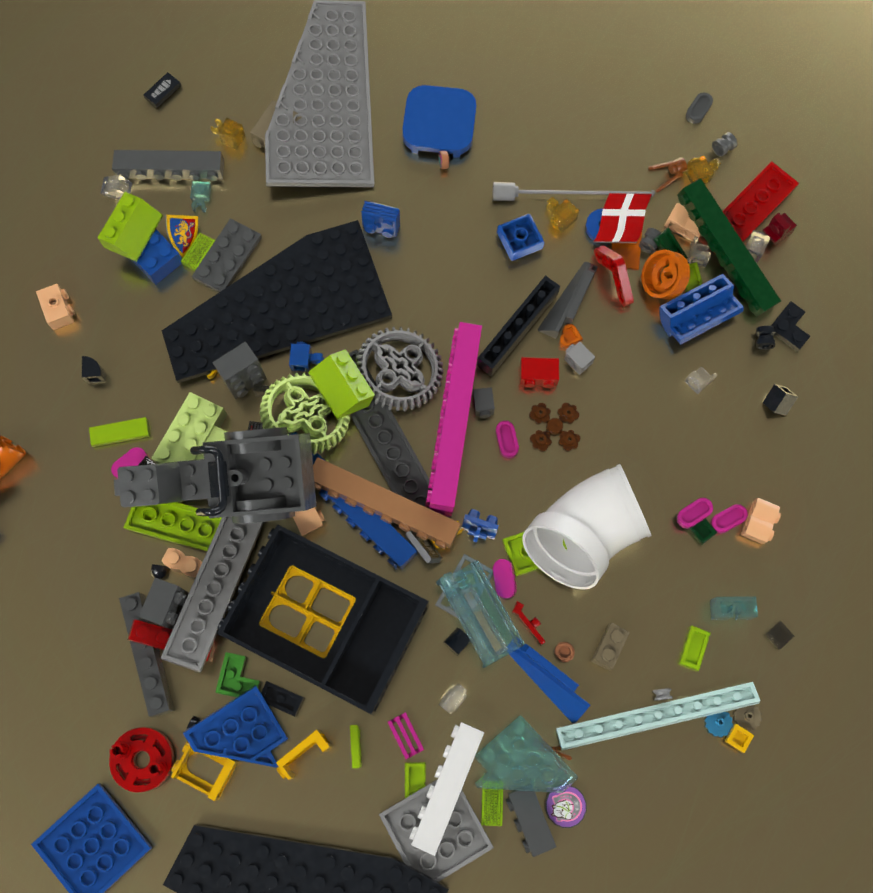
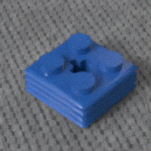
[361,201,400,238]
[497,214,545,261]

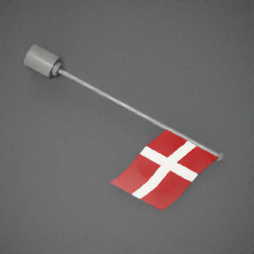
[492,182,655,243]

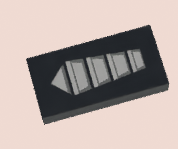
[143,72,181,108]

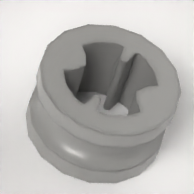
[653,688,673,701]

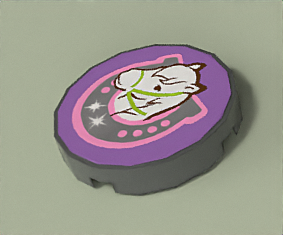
[545,784,587,828]

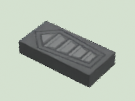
[405,530,442,564]

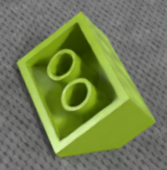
[98,192,163,262]
[308,349,375,419]

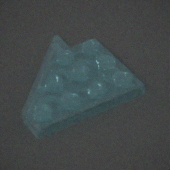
[475,715,578,793]

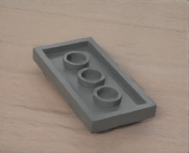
[192,218,262,293]

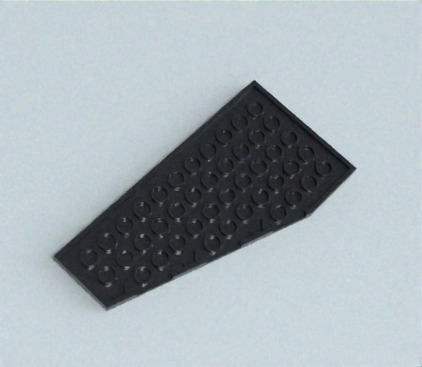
[161,220,392,383]
[163,824,449,893]

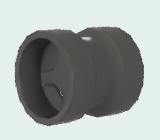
[712,132,737,157]
[639,228,661,254]

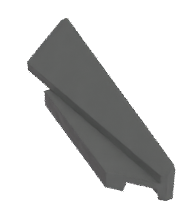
[538,262,598,339]

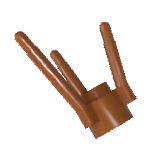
[648,157,687,192]

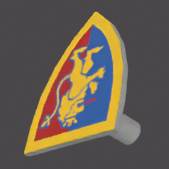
[165,215,198,258]

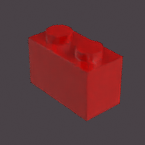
[520,357,559,388]

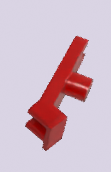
[512,601,546,645]

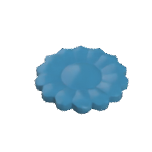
[704,712,733,737]

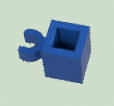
[289,342,324,372]

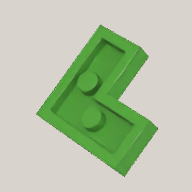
[215,652,261,697]

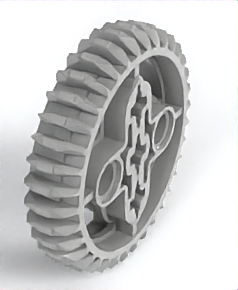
[355,326,444,412]

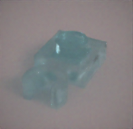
[190,181,211,213]

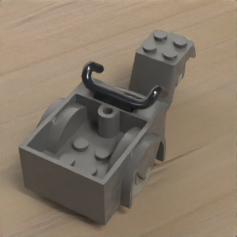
[114,427,317,523]

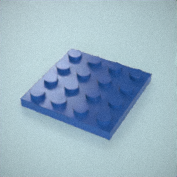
[31,783,153,893]

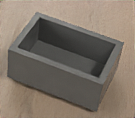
[212,341,267,399]
[139,578,189,630]

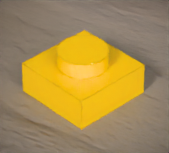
[724,724,754,753]

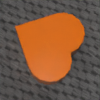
[559,324,583,348]

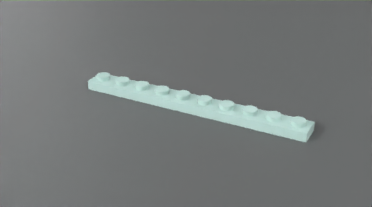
[556,682,760,750]

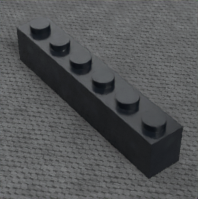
[477,275,560,377]

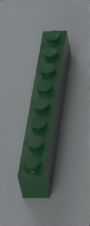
[677,178,781,317]

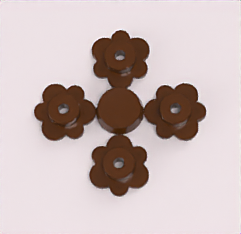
[529,403,580,451]

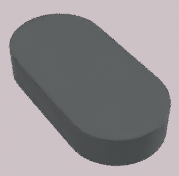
[686,92,713,124]

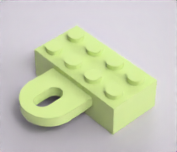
[151,392,227,464]

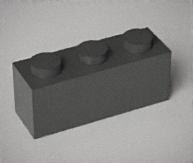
[506,784,557,857]

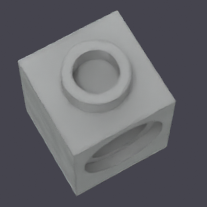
[564,342,595,375]

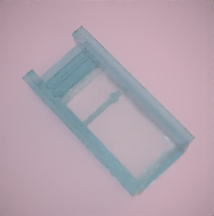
[436,560,525,668]

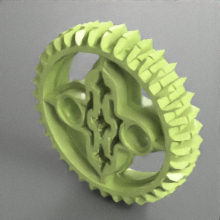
[259,372,350,455]

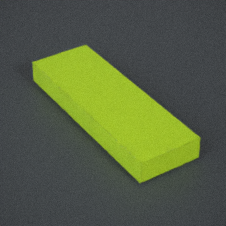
[89,417,150,447]

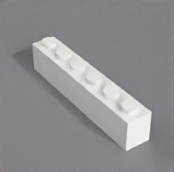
[409,722,484,856]

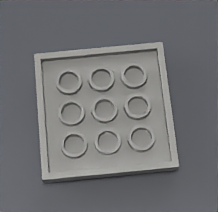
[379,780,494,882]

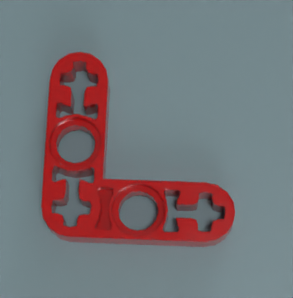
[594,245,634,307]

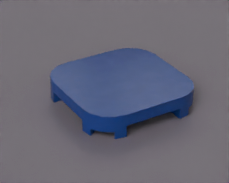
[402,85,476,158]

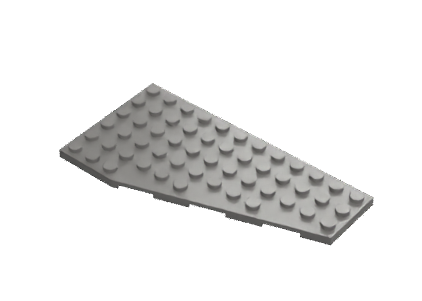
[265,0,374,187]

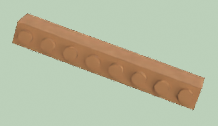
[313,457,461,549]

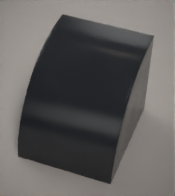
[82,356,106,384]
[443,627,472,656]

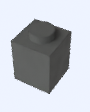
[472,387,495,418]

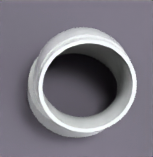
[522,464,652,589]

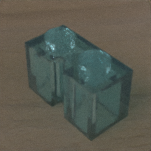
[710,596,758,620]

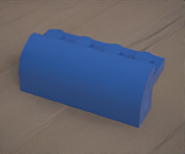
[660,274,744,345]

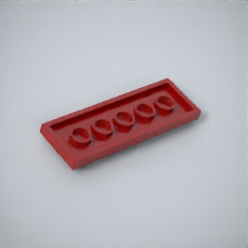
[723,161,799,242]

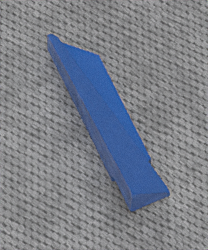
[506,637,590,723]

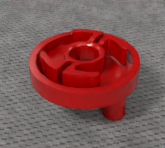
[109,727,174,792]

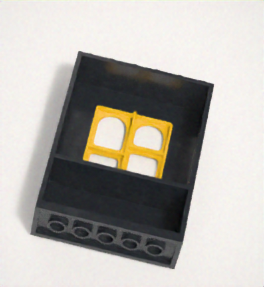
[217,524,429,716]

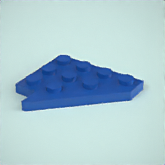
[183,685,288,768]

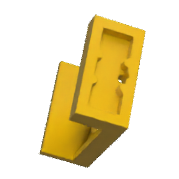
[276,730,333,780]
[171,741,239,801]

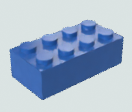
[132,229,182,285]

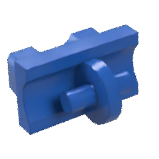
[461,509,499,543]

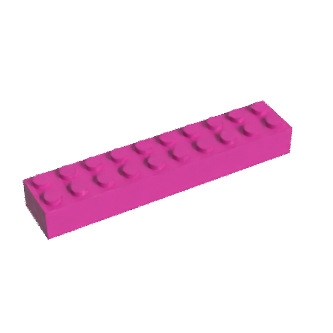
[425,322,482,517]

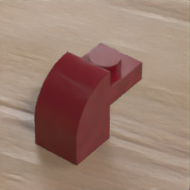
[762,213,797,245]

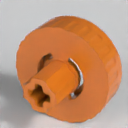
[641,249,690,300]

